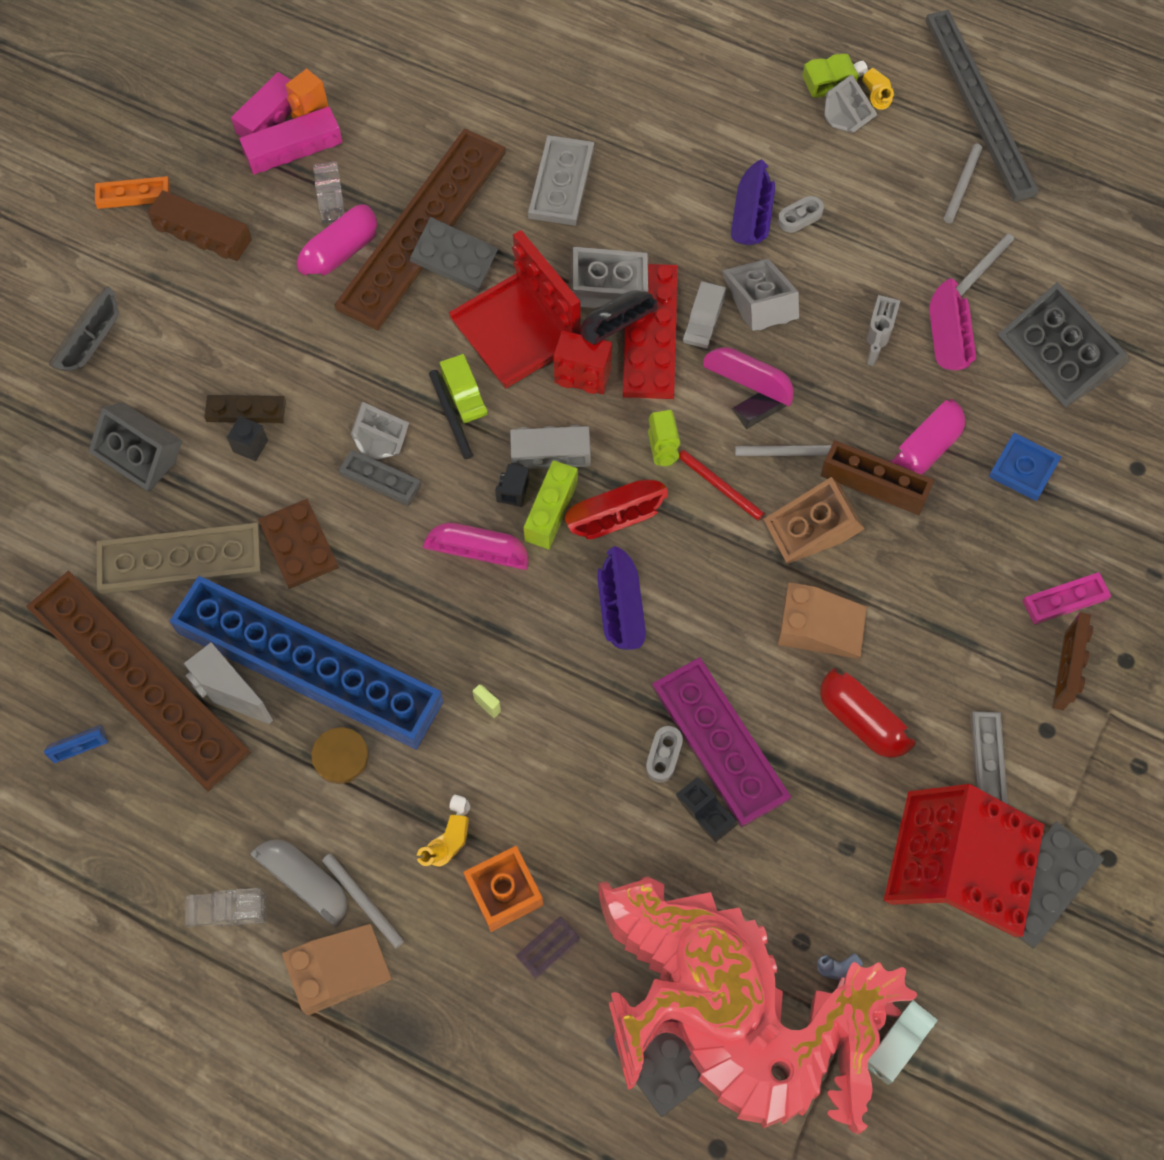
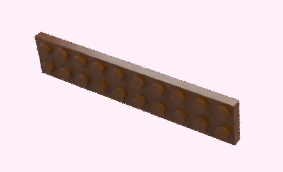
[334,128,506,331]
[26,570,251,792]

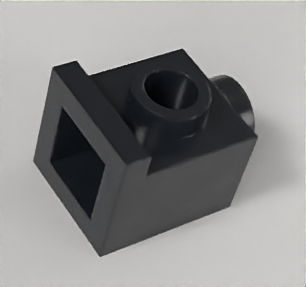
[495,463,530,507]

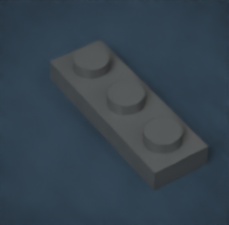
[339,450,421,506]

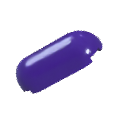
[731,159,775,245]
[597,546,646,650]

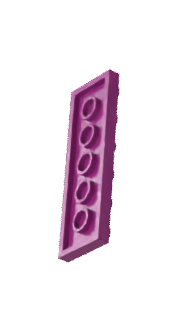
[652,657,791,828]

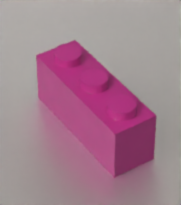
[231,72,292,137]

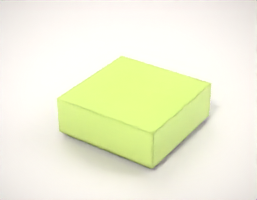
[473,684,501,718]

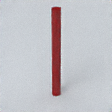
[678,450,765,521]

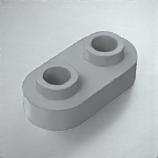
[778,196,824,233]
[646,726,683,783]

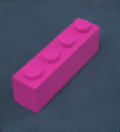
[239,107,343,175]

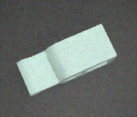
[867,1000,938,1085]

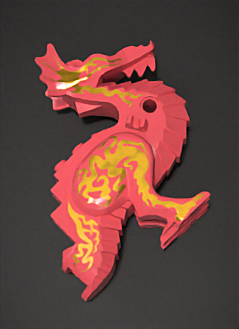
[598,876,917,1134]

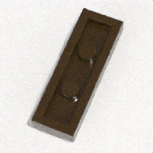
[204,395,286,423]

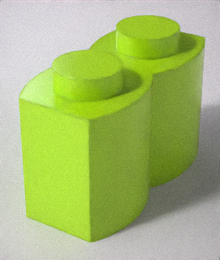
[802,54,859,98]
[648,410,680,466]

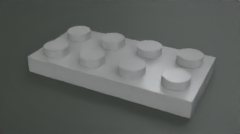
[528,135,594,226]

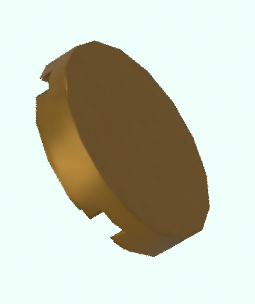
[311,727,369,784]

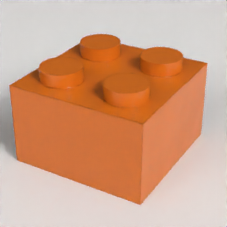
[463,846,544,932]

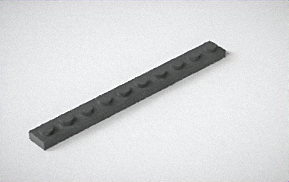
[925,10,1038,202]

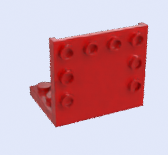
[449,230,581,389]
[883,784,1044,937]

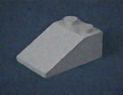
[569,247,648,308]
[723,259,799,331]
[184,643,273,724]

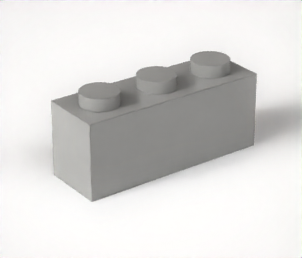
[510,425,591,469]

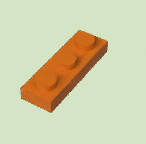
[95,176,170,209]

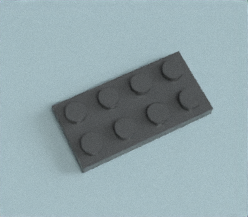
[1019,821,1104,949]

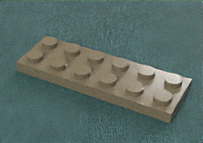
[96,523,262,594]

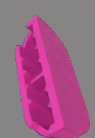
[297,204,377,276]
[929,278,976,371]
[703,347,794,406]
[889,398,965,475]
[423,522,528,570]

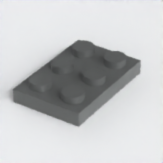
[410,217,498,292]
[606,1032,704,1118]

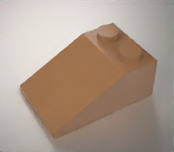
[763,477,865,564]
[778,583,867,659]
[282,924,392,1016]

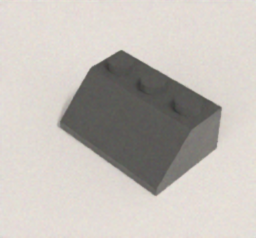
[88,402,182,491]

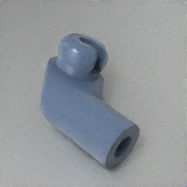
[817,953,863,981]

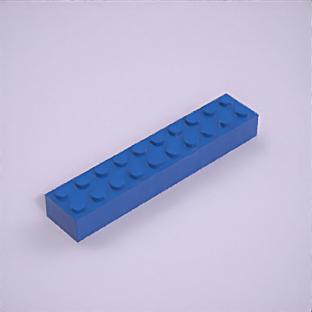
[169,576,444,750]

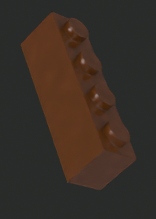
[147,190,252,261]
[820,440,934,516]

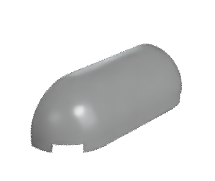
[250,839,347,928]

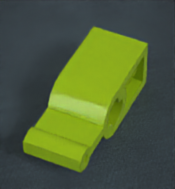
[439,354,488,423]

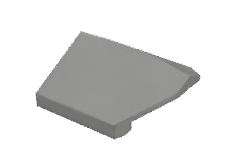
[824,75,878,133]
[351,402,409,460]

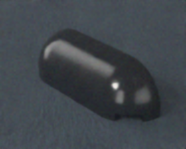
[580,290,657,345]

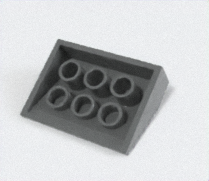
[998,282,1130,407]

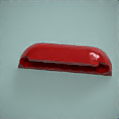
[565,480,668,539]
[820,668,915,758]

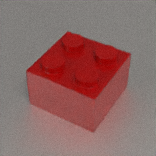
[553,330,612,395]

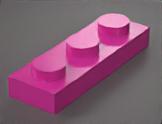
[1022,572,1111,625]

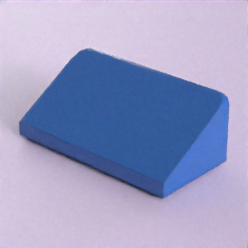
[44,724,108,763]

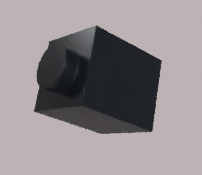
[227,416,268,461]

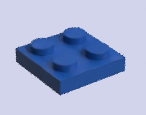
[989,433,1062,502]

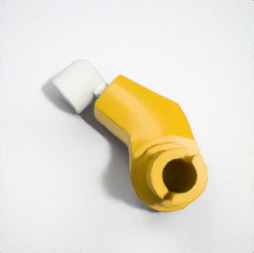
[853,61,894,110]
[417,795,470,866]

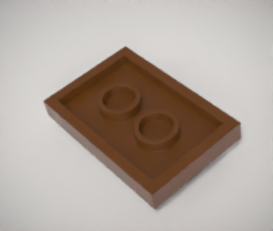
[258,498,339,589]
[1052,612,1093,711]

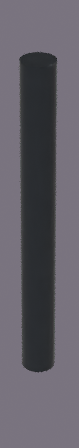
[429,370,473,459]

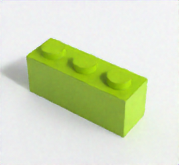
[524,460,578,550]

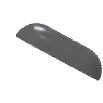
[49,286,119,371]

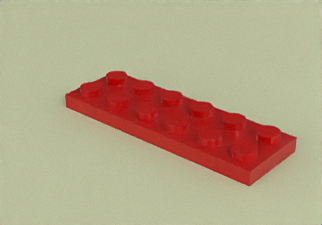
[623,264,678,399]

